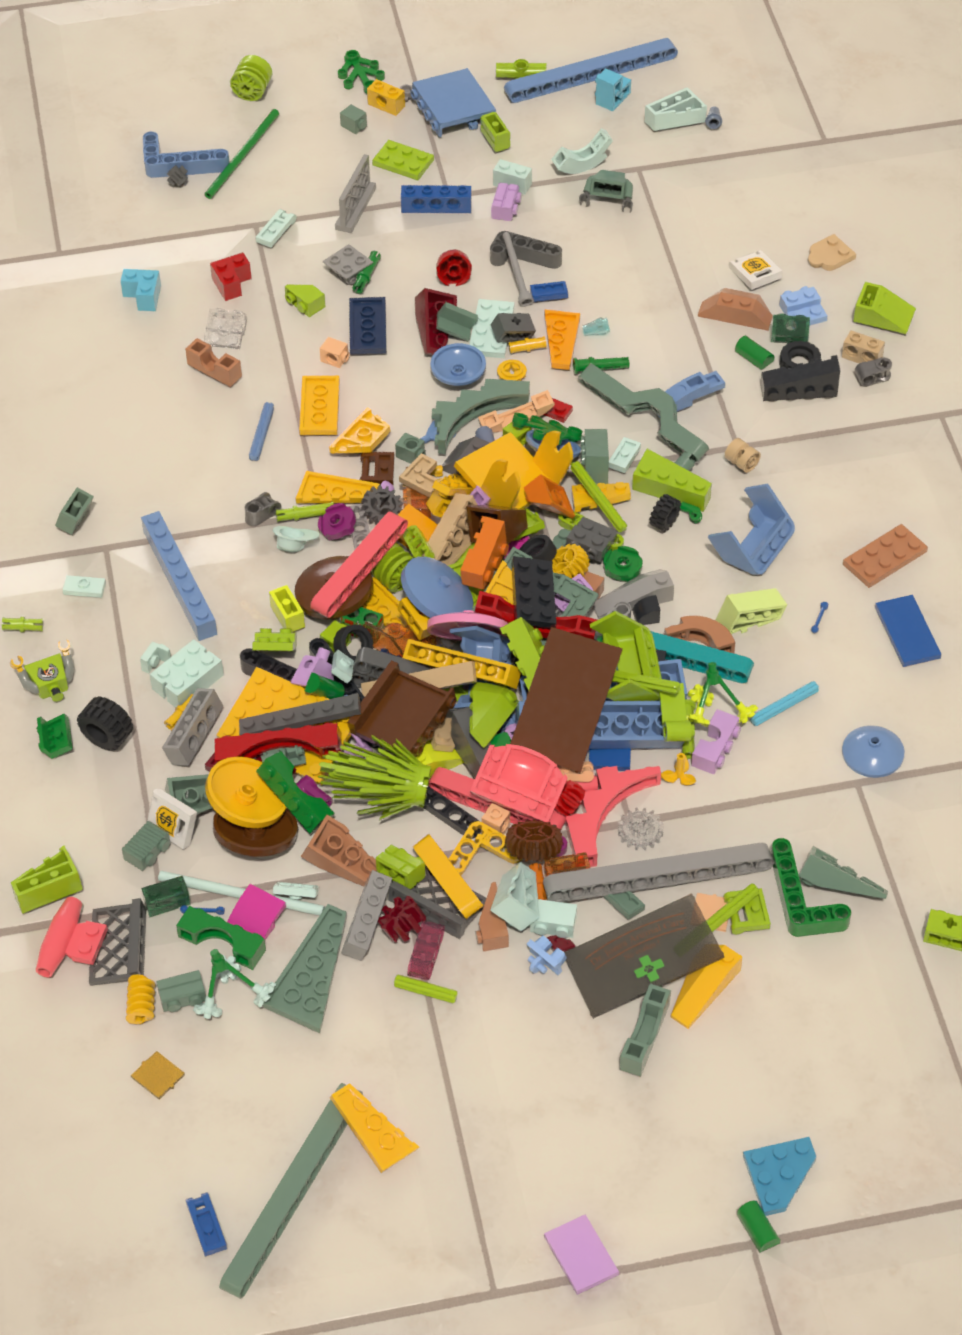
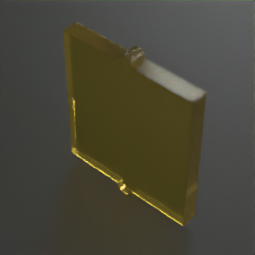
[131,1051,185,1100]

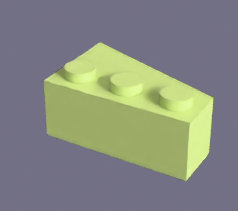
[715,588,787,634]

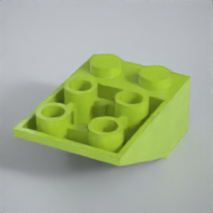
[853,282,916,334]

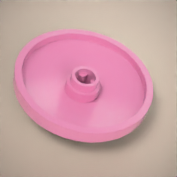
[427,610,508,641]

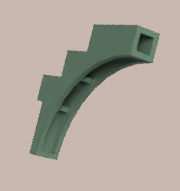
[431,378,530,454]

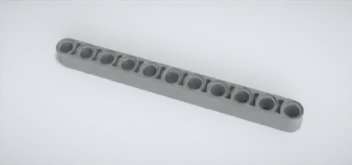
[543,843,774,902]

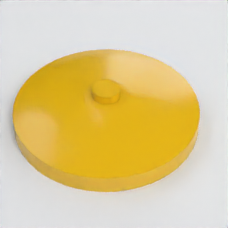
[205,757,286,828]

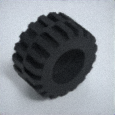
[77,696,134,751]

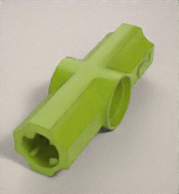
[496,59,547,79]

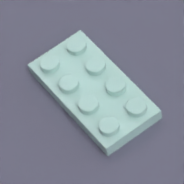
[469,299,515,359]

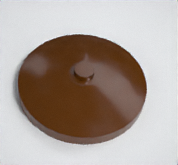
[294,556,374,619]
[212,808,298,857]

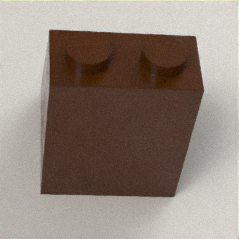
[466,505,528,544]

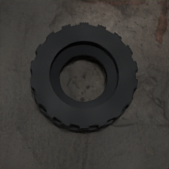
[779,340,821,369]

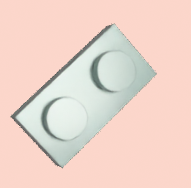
[609,437,641,473]

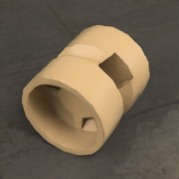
[725,438,761,473]

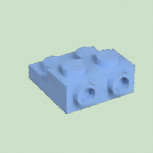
[779,286,828,330]

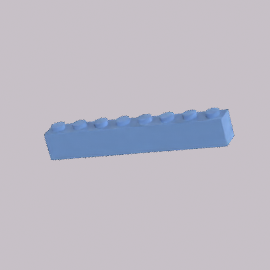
[141,511,217,641]

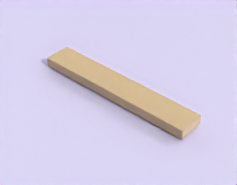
[361,661,477,697]

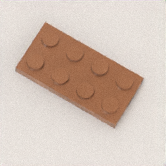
[843,523,928,588]

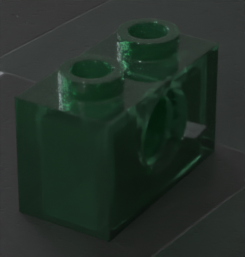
[771,313,810,343]

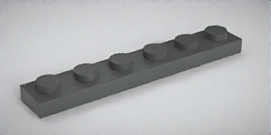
[239,693,361,735]

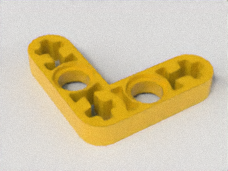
[449,821,522,875]

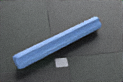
[249,402,274,461]

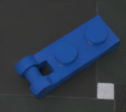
[185,1192,227,1257]

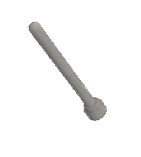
[503,232,534,307]

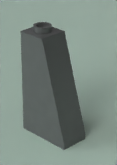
[451,707,491,778]

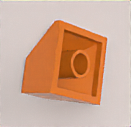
[524,474,575,519]

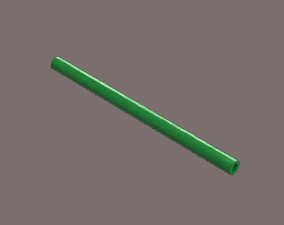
[205,109,279,199]

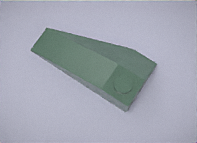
[799,846,888,899]

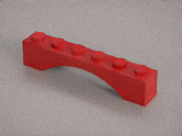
[474,591,598,640]
[215,723,342,764]

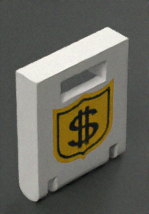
[729,250,782,290]
[148,789,197,849]

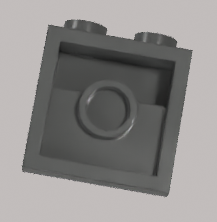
[566,517,618,562]

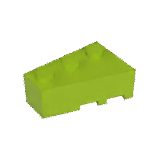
[10,846,83,914]

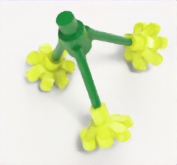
[687,662,758,727]

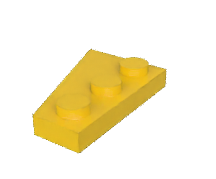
[572,482,631,513]

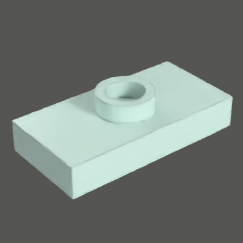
[63,575,106,598]
[331,650,354,683]
[273,882,319,899]

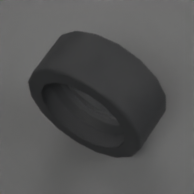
[519,534,557,561]
[333,624,373,661]

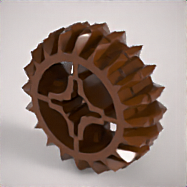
[505,820,563,862]

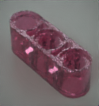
[407,921,445,980]

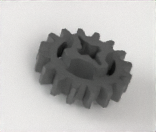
[361,485,403,525]

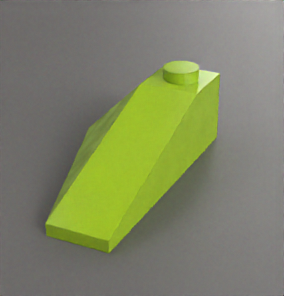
[470,682,519,748]

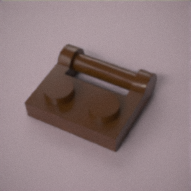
[359,452,395,485]

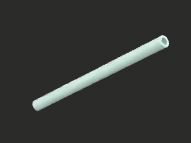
[158,871,325,916]

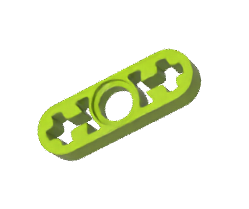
[403,525,435,559]

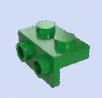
[36,713,73,759]

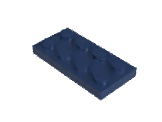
[349,297,387,355]

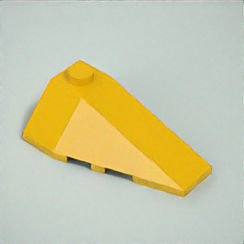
[671,945,742,1029]

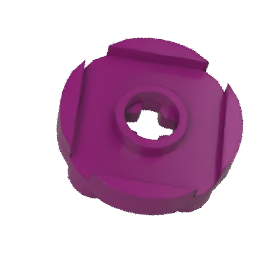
[318,503,356,540]

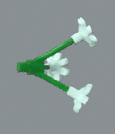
[193,949,276,1019]

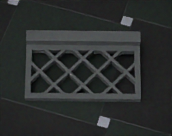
[388,865,486,939]
[89,898,146,986]

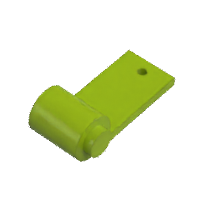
[659,683,695,742]

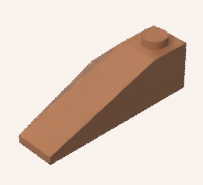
[301,815,377,886]

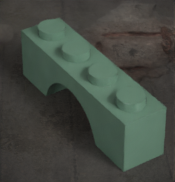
[620,984,671,1077]

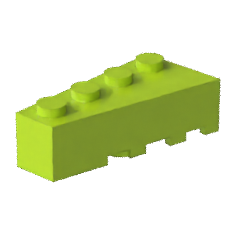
[632,448,712,512]

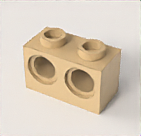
[842,330,885,363]

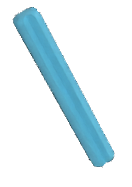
[750,681,819,726]

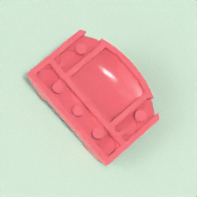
[470,744,568,823]

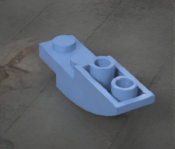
[657,371,725,418]

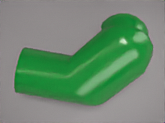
[680,501,703,523]

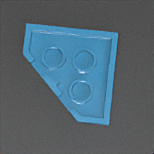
[743,1137,816,1216]

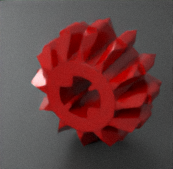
[555,780,585,817]

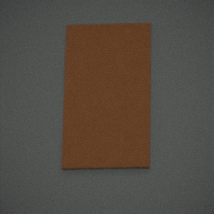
[510,627,623,773]

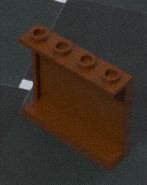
[347,660,457,757]

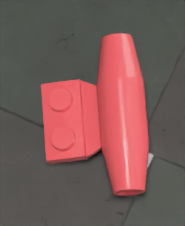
[36,897,108,977]

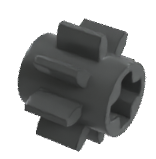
[167,165,188,186]

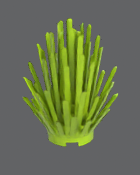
[318,735,431,820]

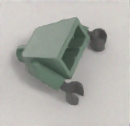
[579,170,633,213]

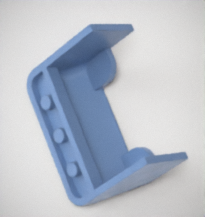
[708,484,795,575]
[449,626,512,711]

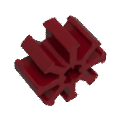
[377,896,426,943]

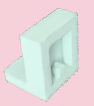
[140,641,171,674]

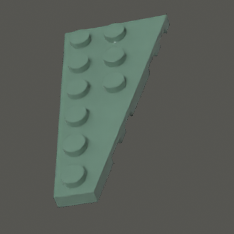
[262,904,347,1033]

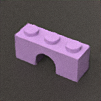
[692,709,741,775]

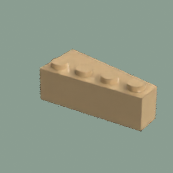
[422,493,477,566]

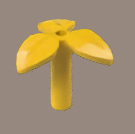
[661,753,696,785]

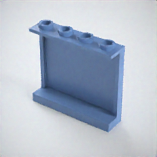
[410,68,496,137]

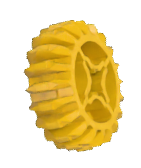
[552,544,590,579]

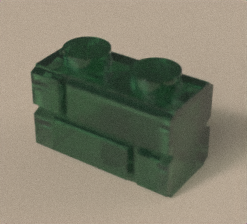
[141,876,191,917]

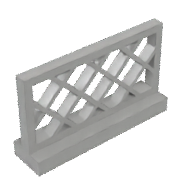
[335,154,376,233]

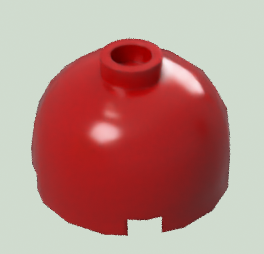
[436,249,472,286]

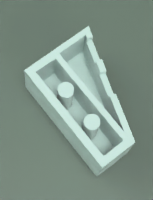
[644,87,707,131]
[490,862,540,931]

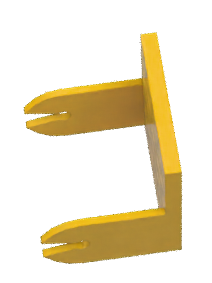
[454,431,573,509]

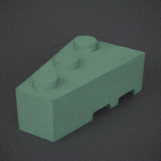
[581,429,609,484]

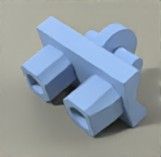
[527,935,567,975]

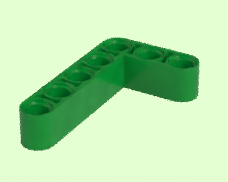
[771,838,851,937]

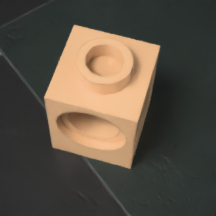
[319,337,350,368]
[481,803,510,841]

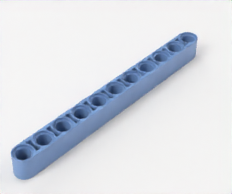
[504,38,678,103]

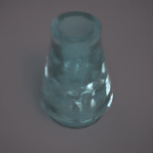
[582,317,610,336]

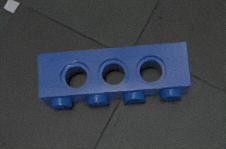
[401,185,472,213]

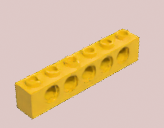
[403,639,521,689]

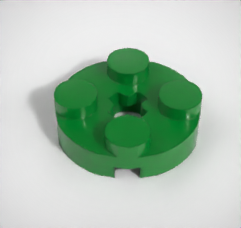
[603,546,643,582]

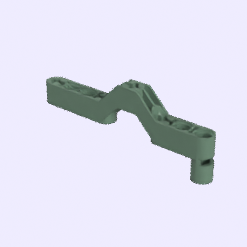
[578,363,709,471]

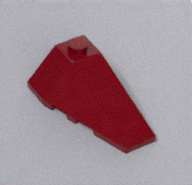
[415,288,457,356]

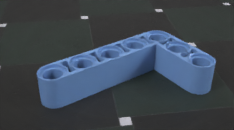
[143,131,230,178]

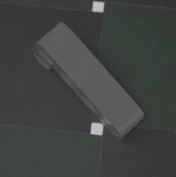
[490,231,562,269]
[352,647,432,688]

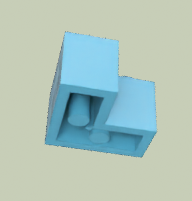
[595,68,631,111]
[121,269,161,311]

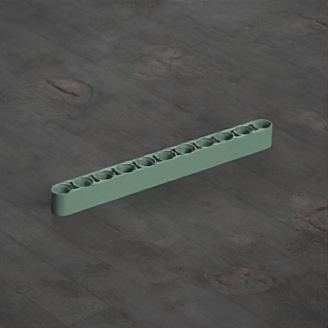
[219,1083,363,1299]

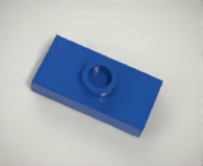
[530,281,568,302]

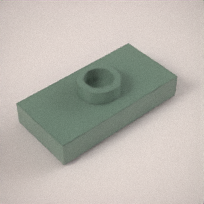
[603,891,645,920]

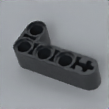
[240,648,298,682]

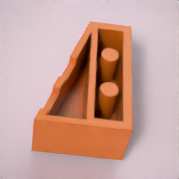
[460,516,509,590]

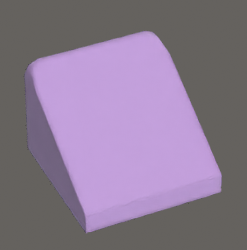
[470,486,491,505]

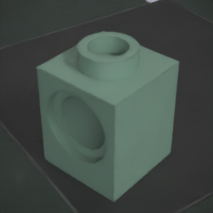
[395,432,426,464]

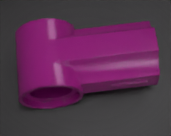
[296,775,333,807]

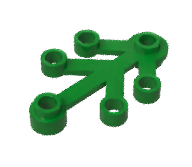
[338,50,385,94]
[512,412,583,445]

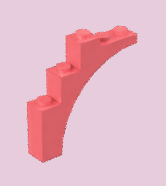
[566,766,661,869]

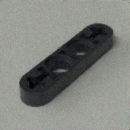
[422,786,481,839]

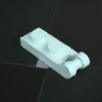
[256,209,297,248]

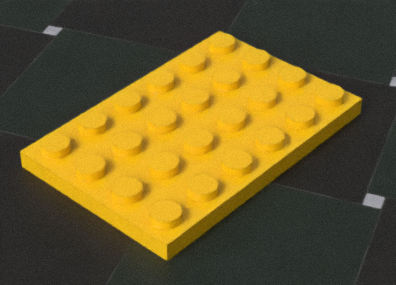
[216,667,351,786]

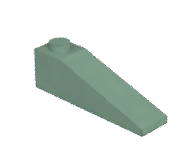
[165,774,213,814]

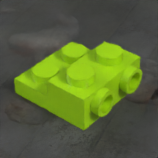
[252,628,297,651]

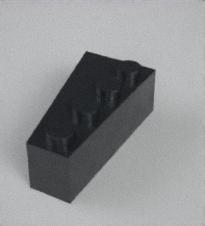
[760,355,840,401]

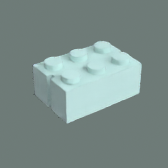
[150,639,224,707]

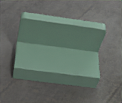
[436,302,478,341]

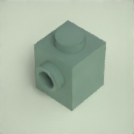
[340,104,367,134]

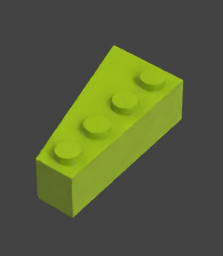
[500,617,544,690]

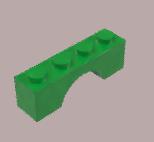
[256,751,335,834]
[176,906,266,970]

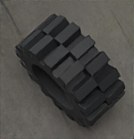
[649,494,681,532]

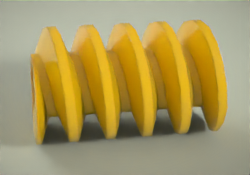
[126,974,156,1024]

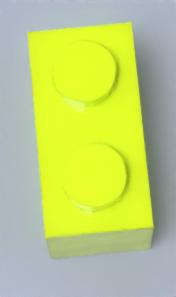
[269,585,305,632]

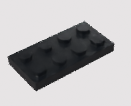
[511,556,557,628]

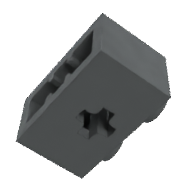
[490,313,536,342]

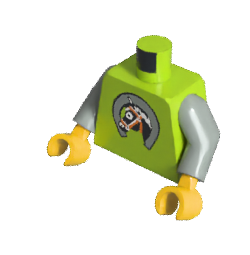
[10,640,74,702]

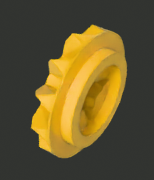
[497,360,527,381]

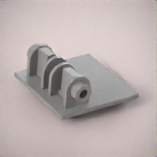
[322,244,373,284]

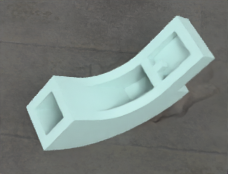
[551,128,613,174]

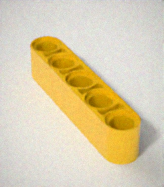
[412,834,484,919]

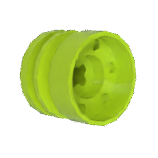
[230,55,273,101]
[371,543,414,593]

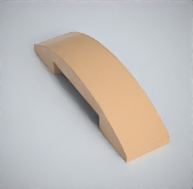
[478,390,554,432]

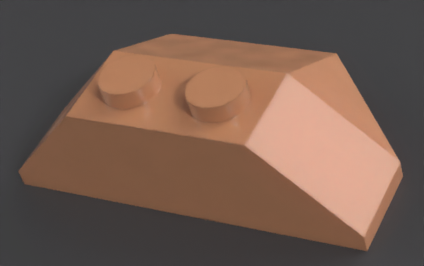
[698,288,773,331]

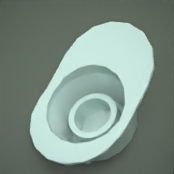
[273,526,319,553]

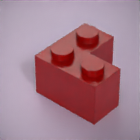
[210,252,252,301]

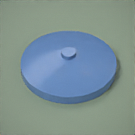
[401,557,473,618]

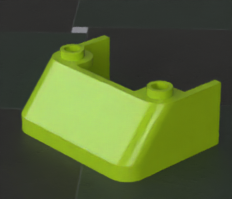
[590,611,662,701]

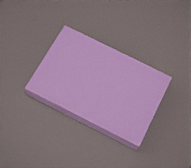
[544,1214,619,1295]

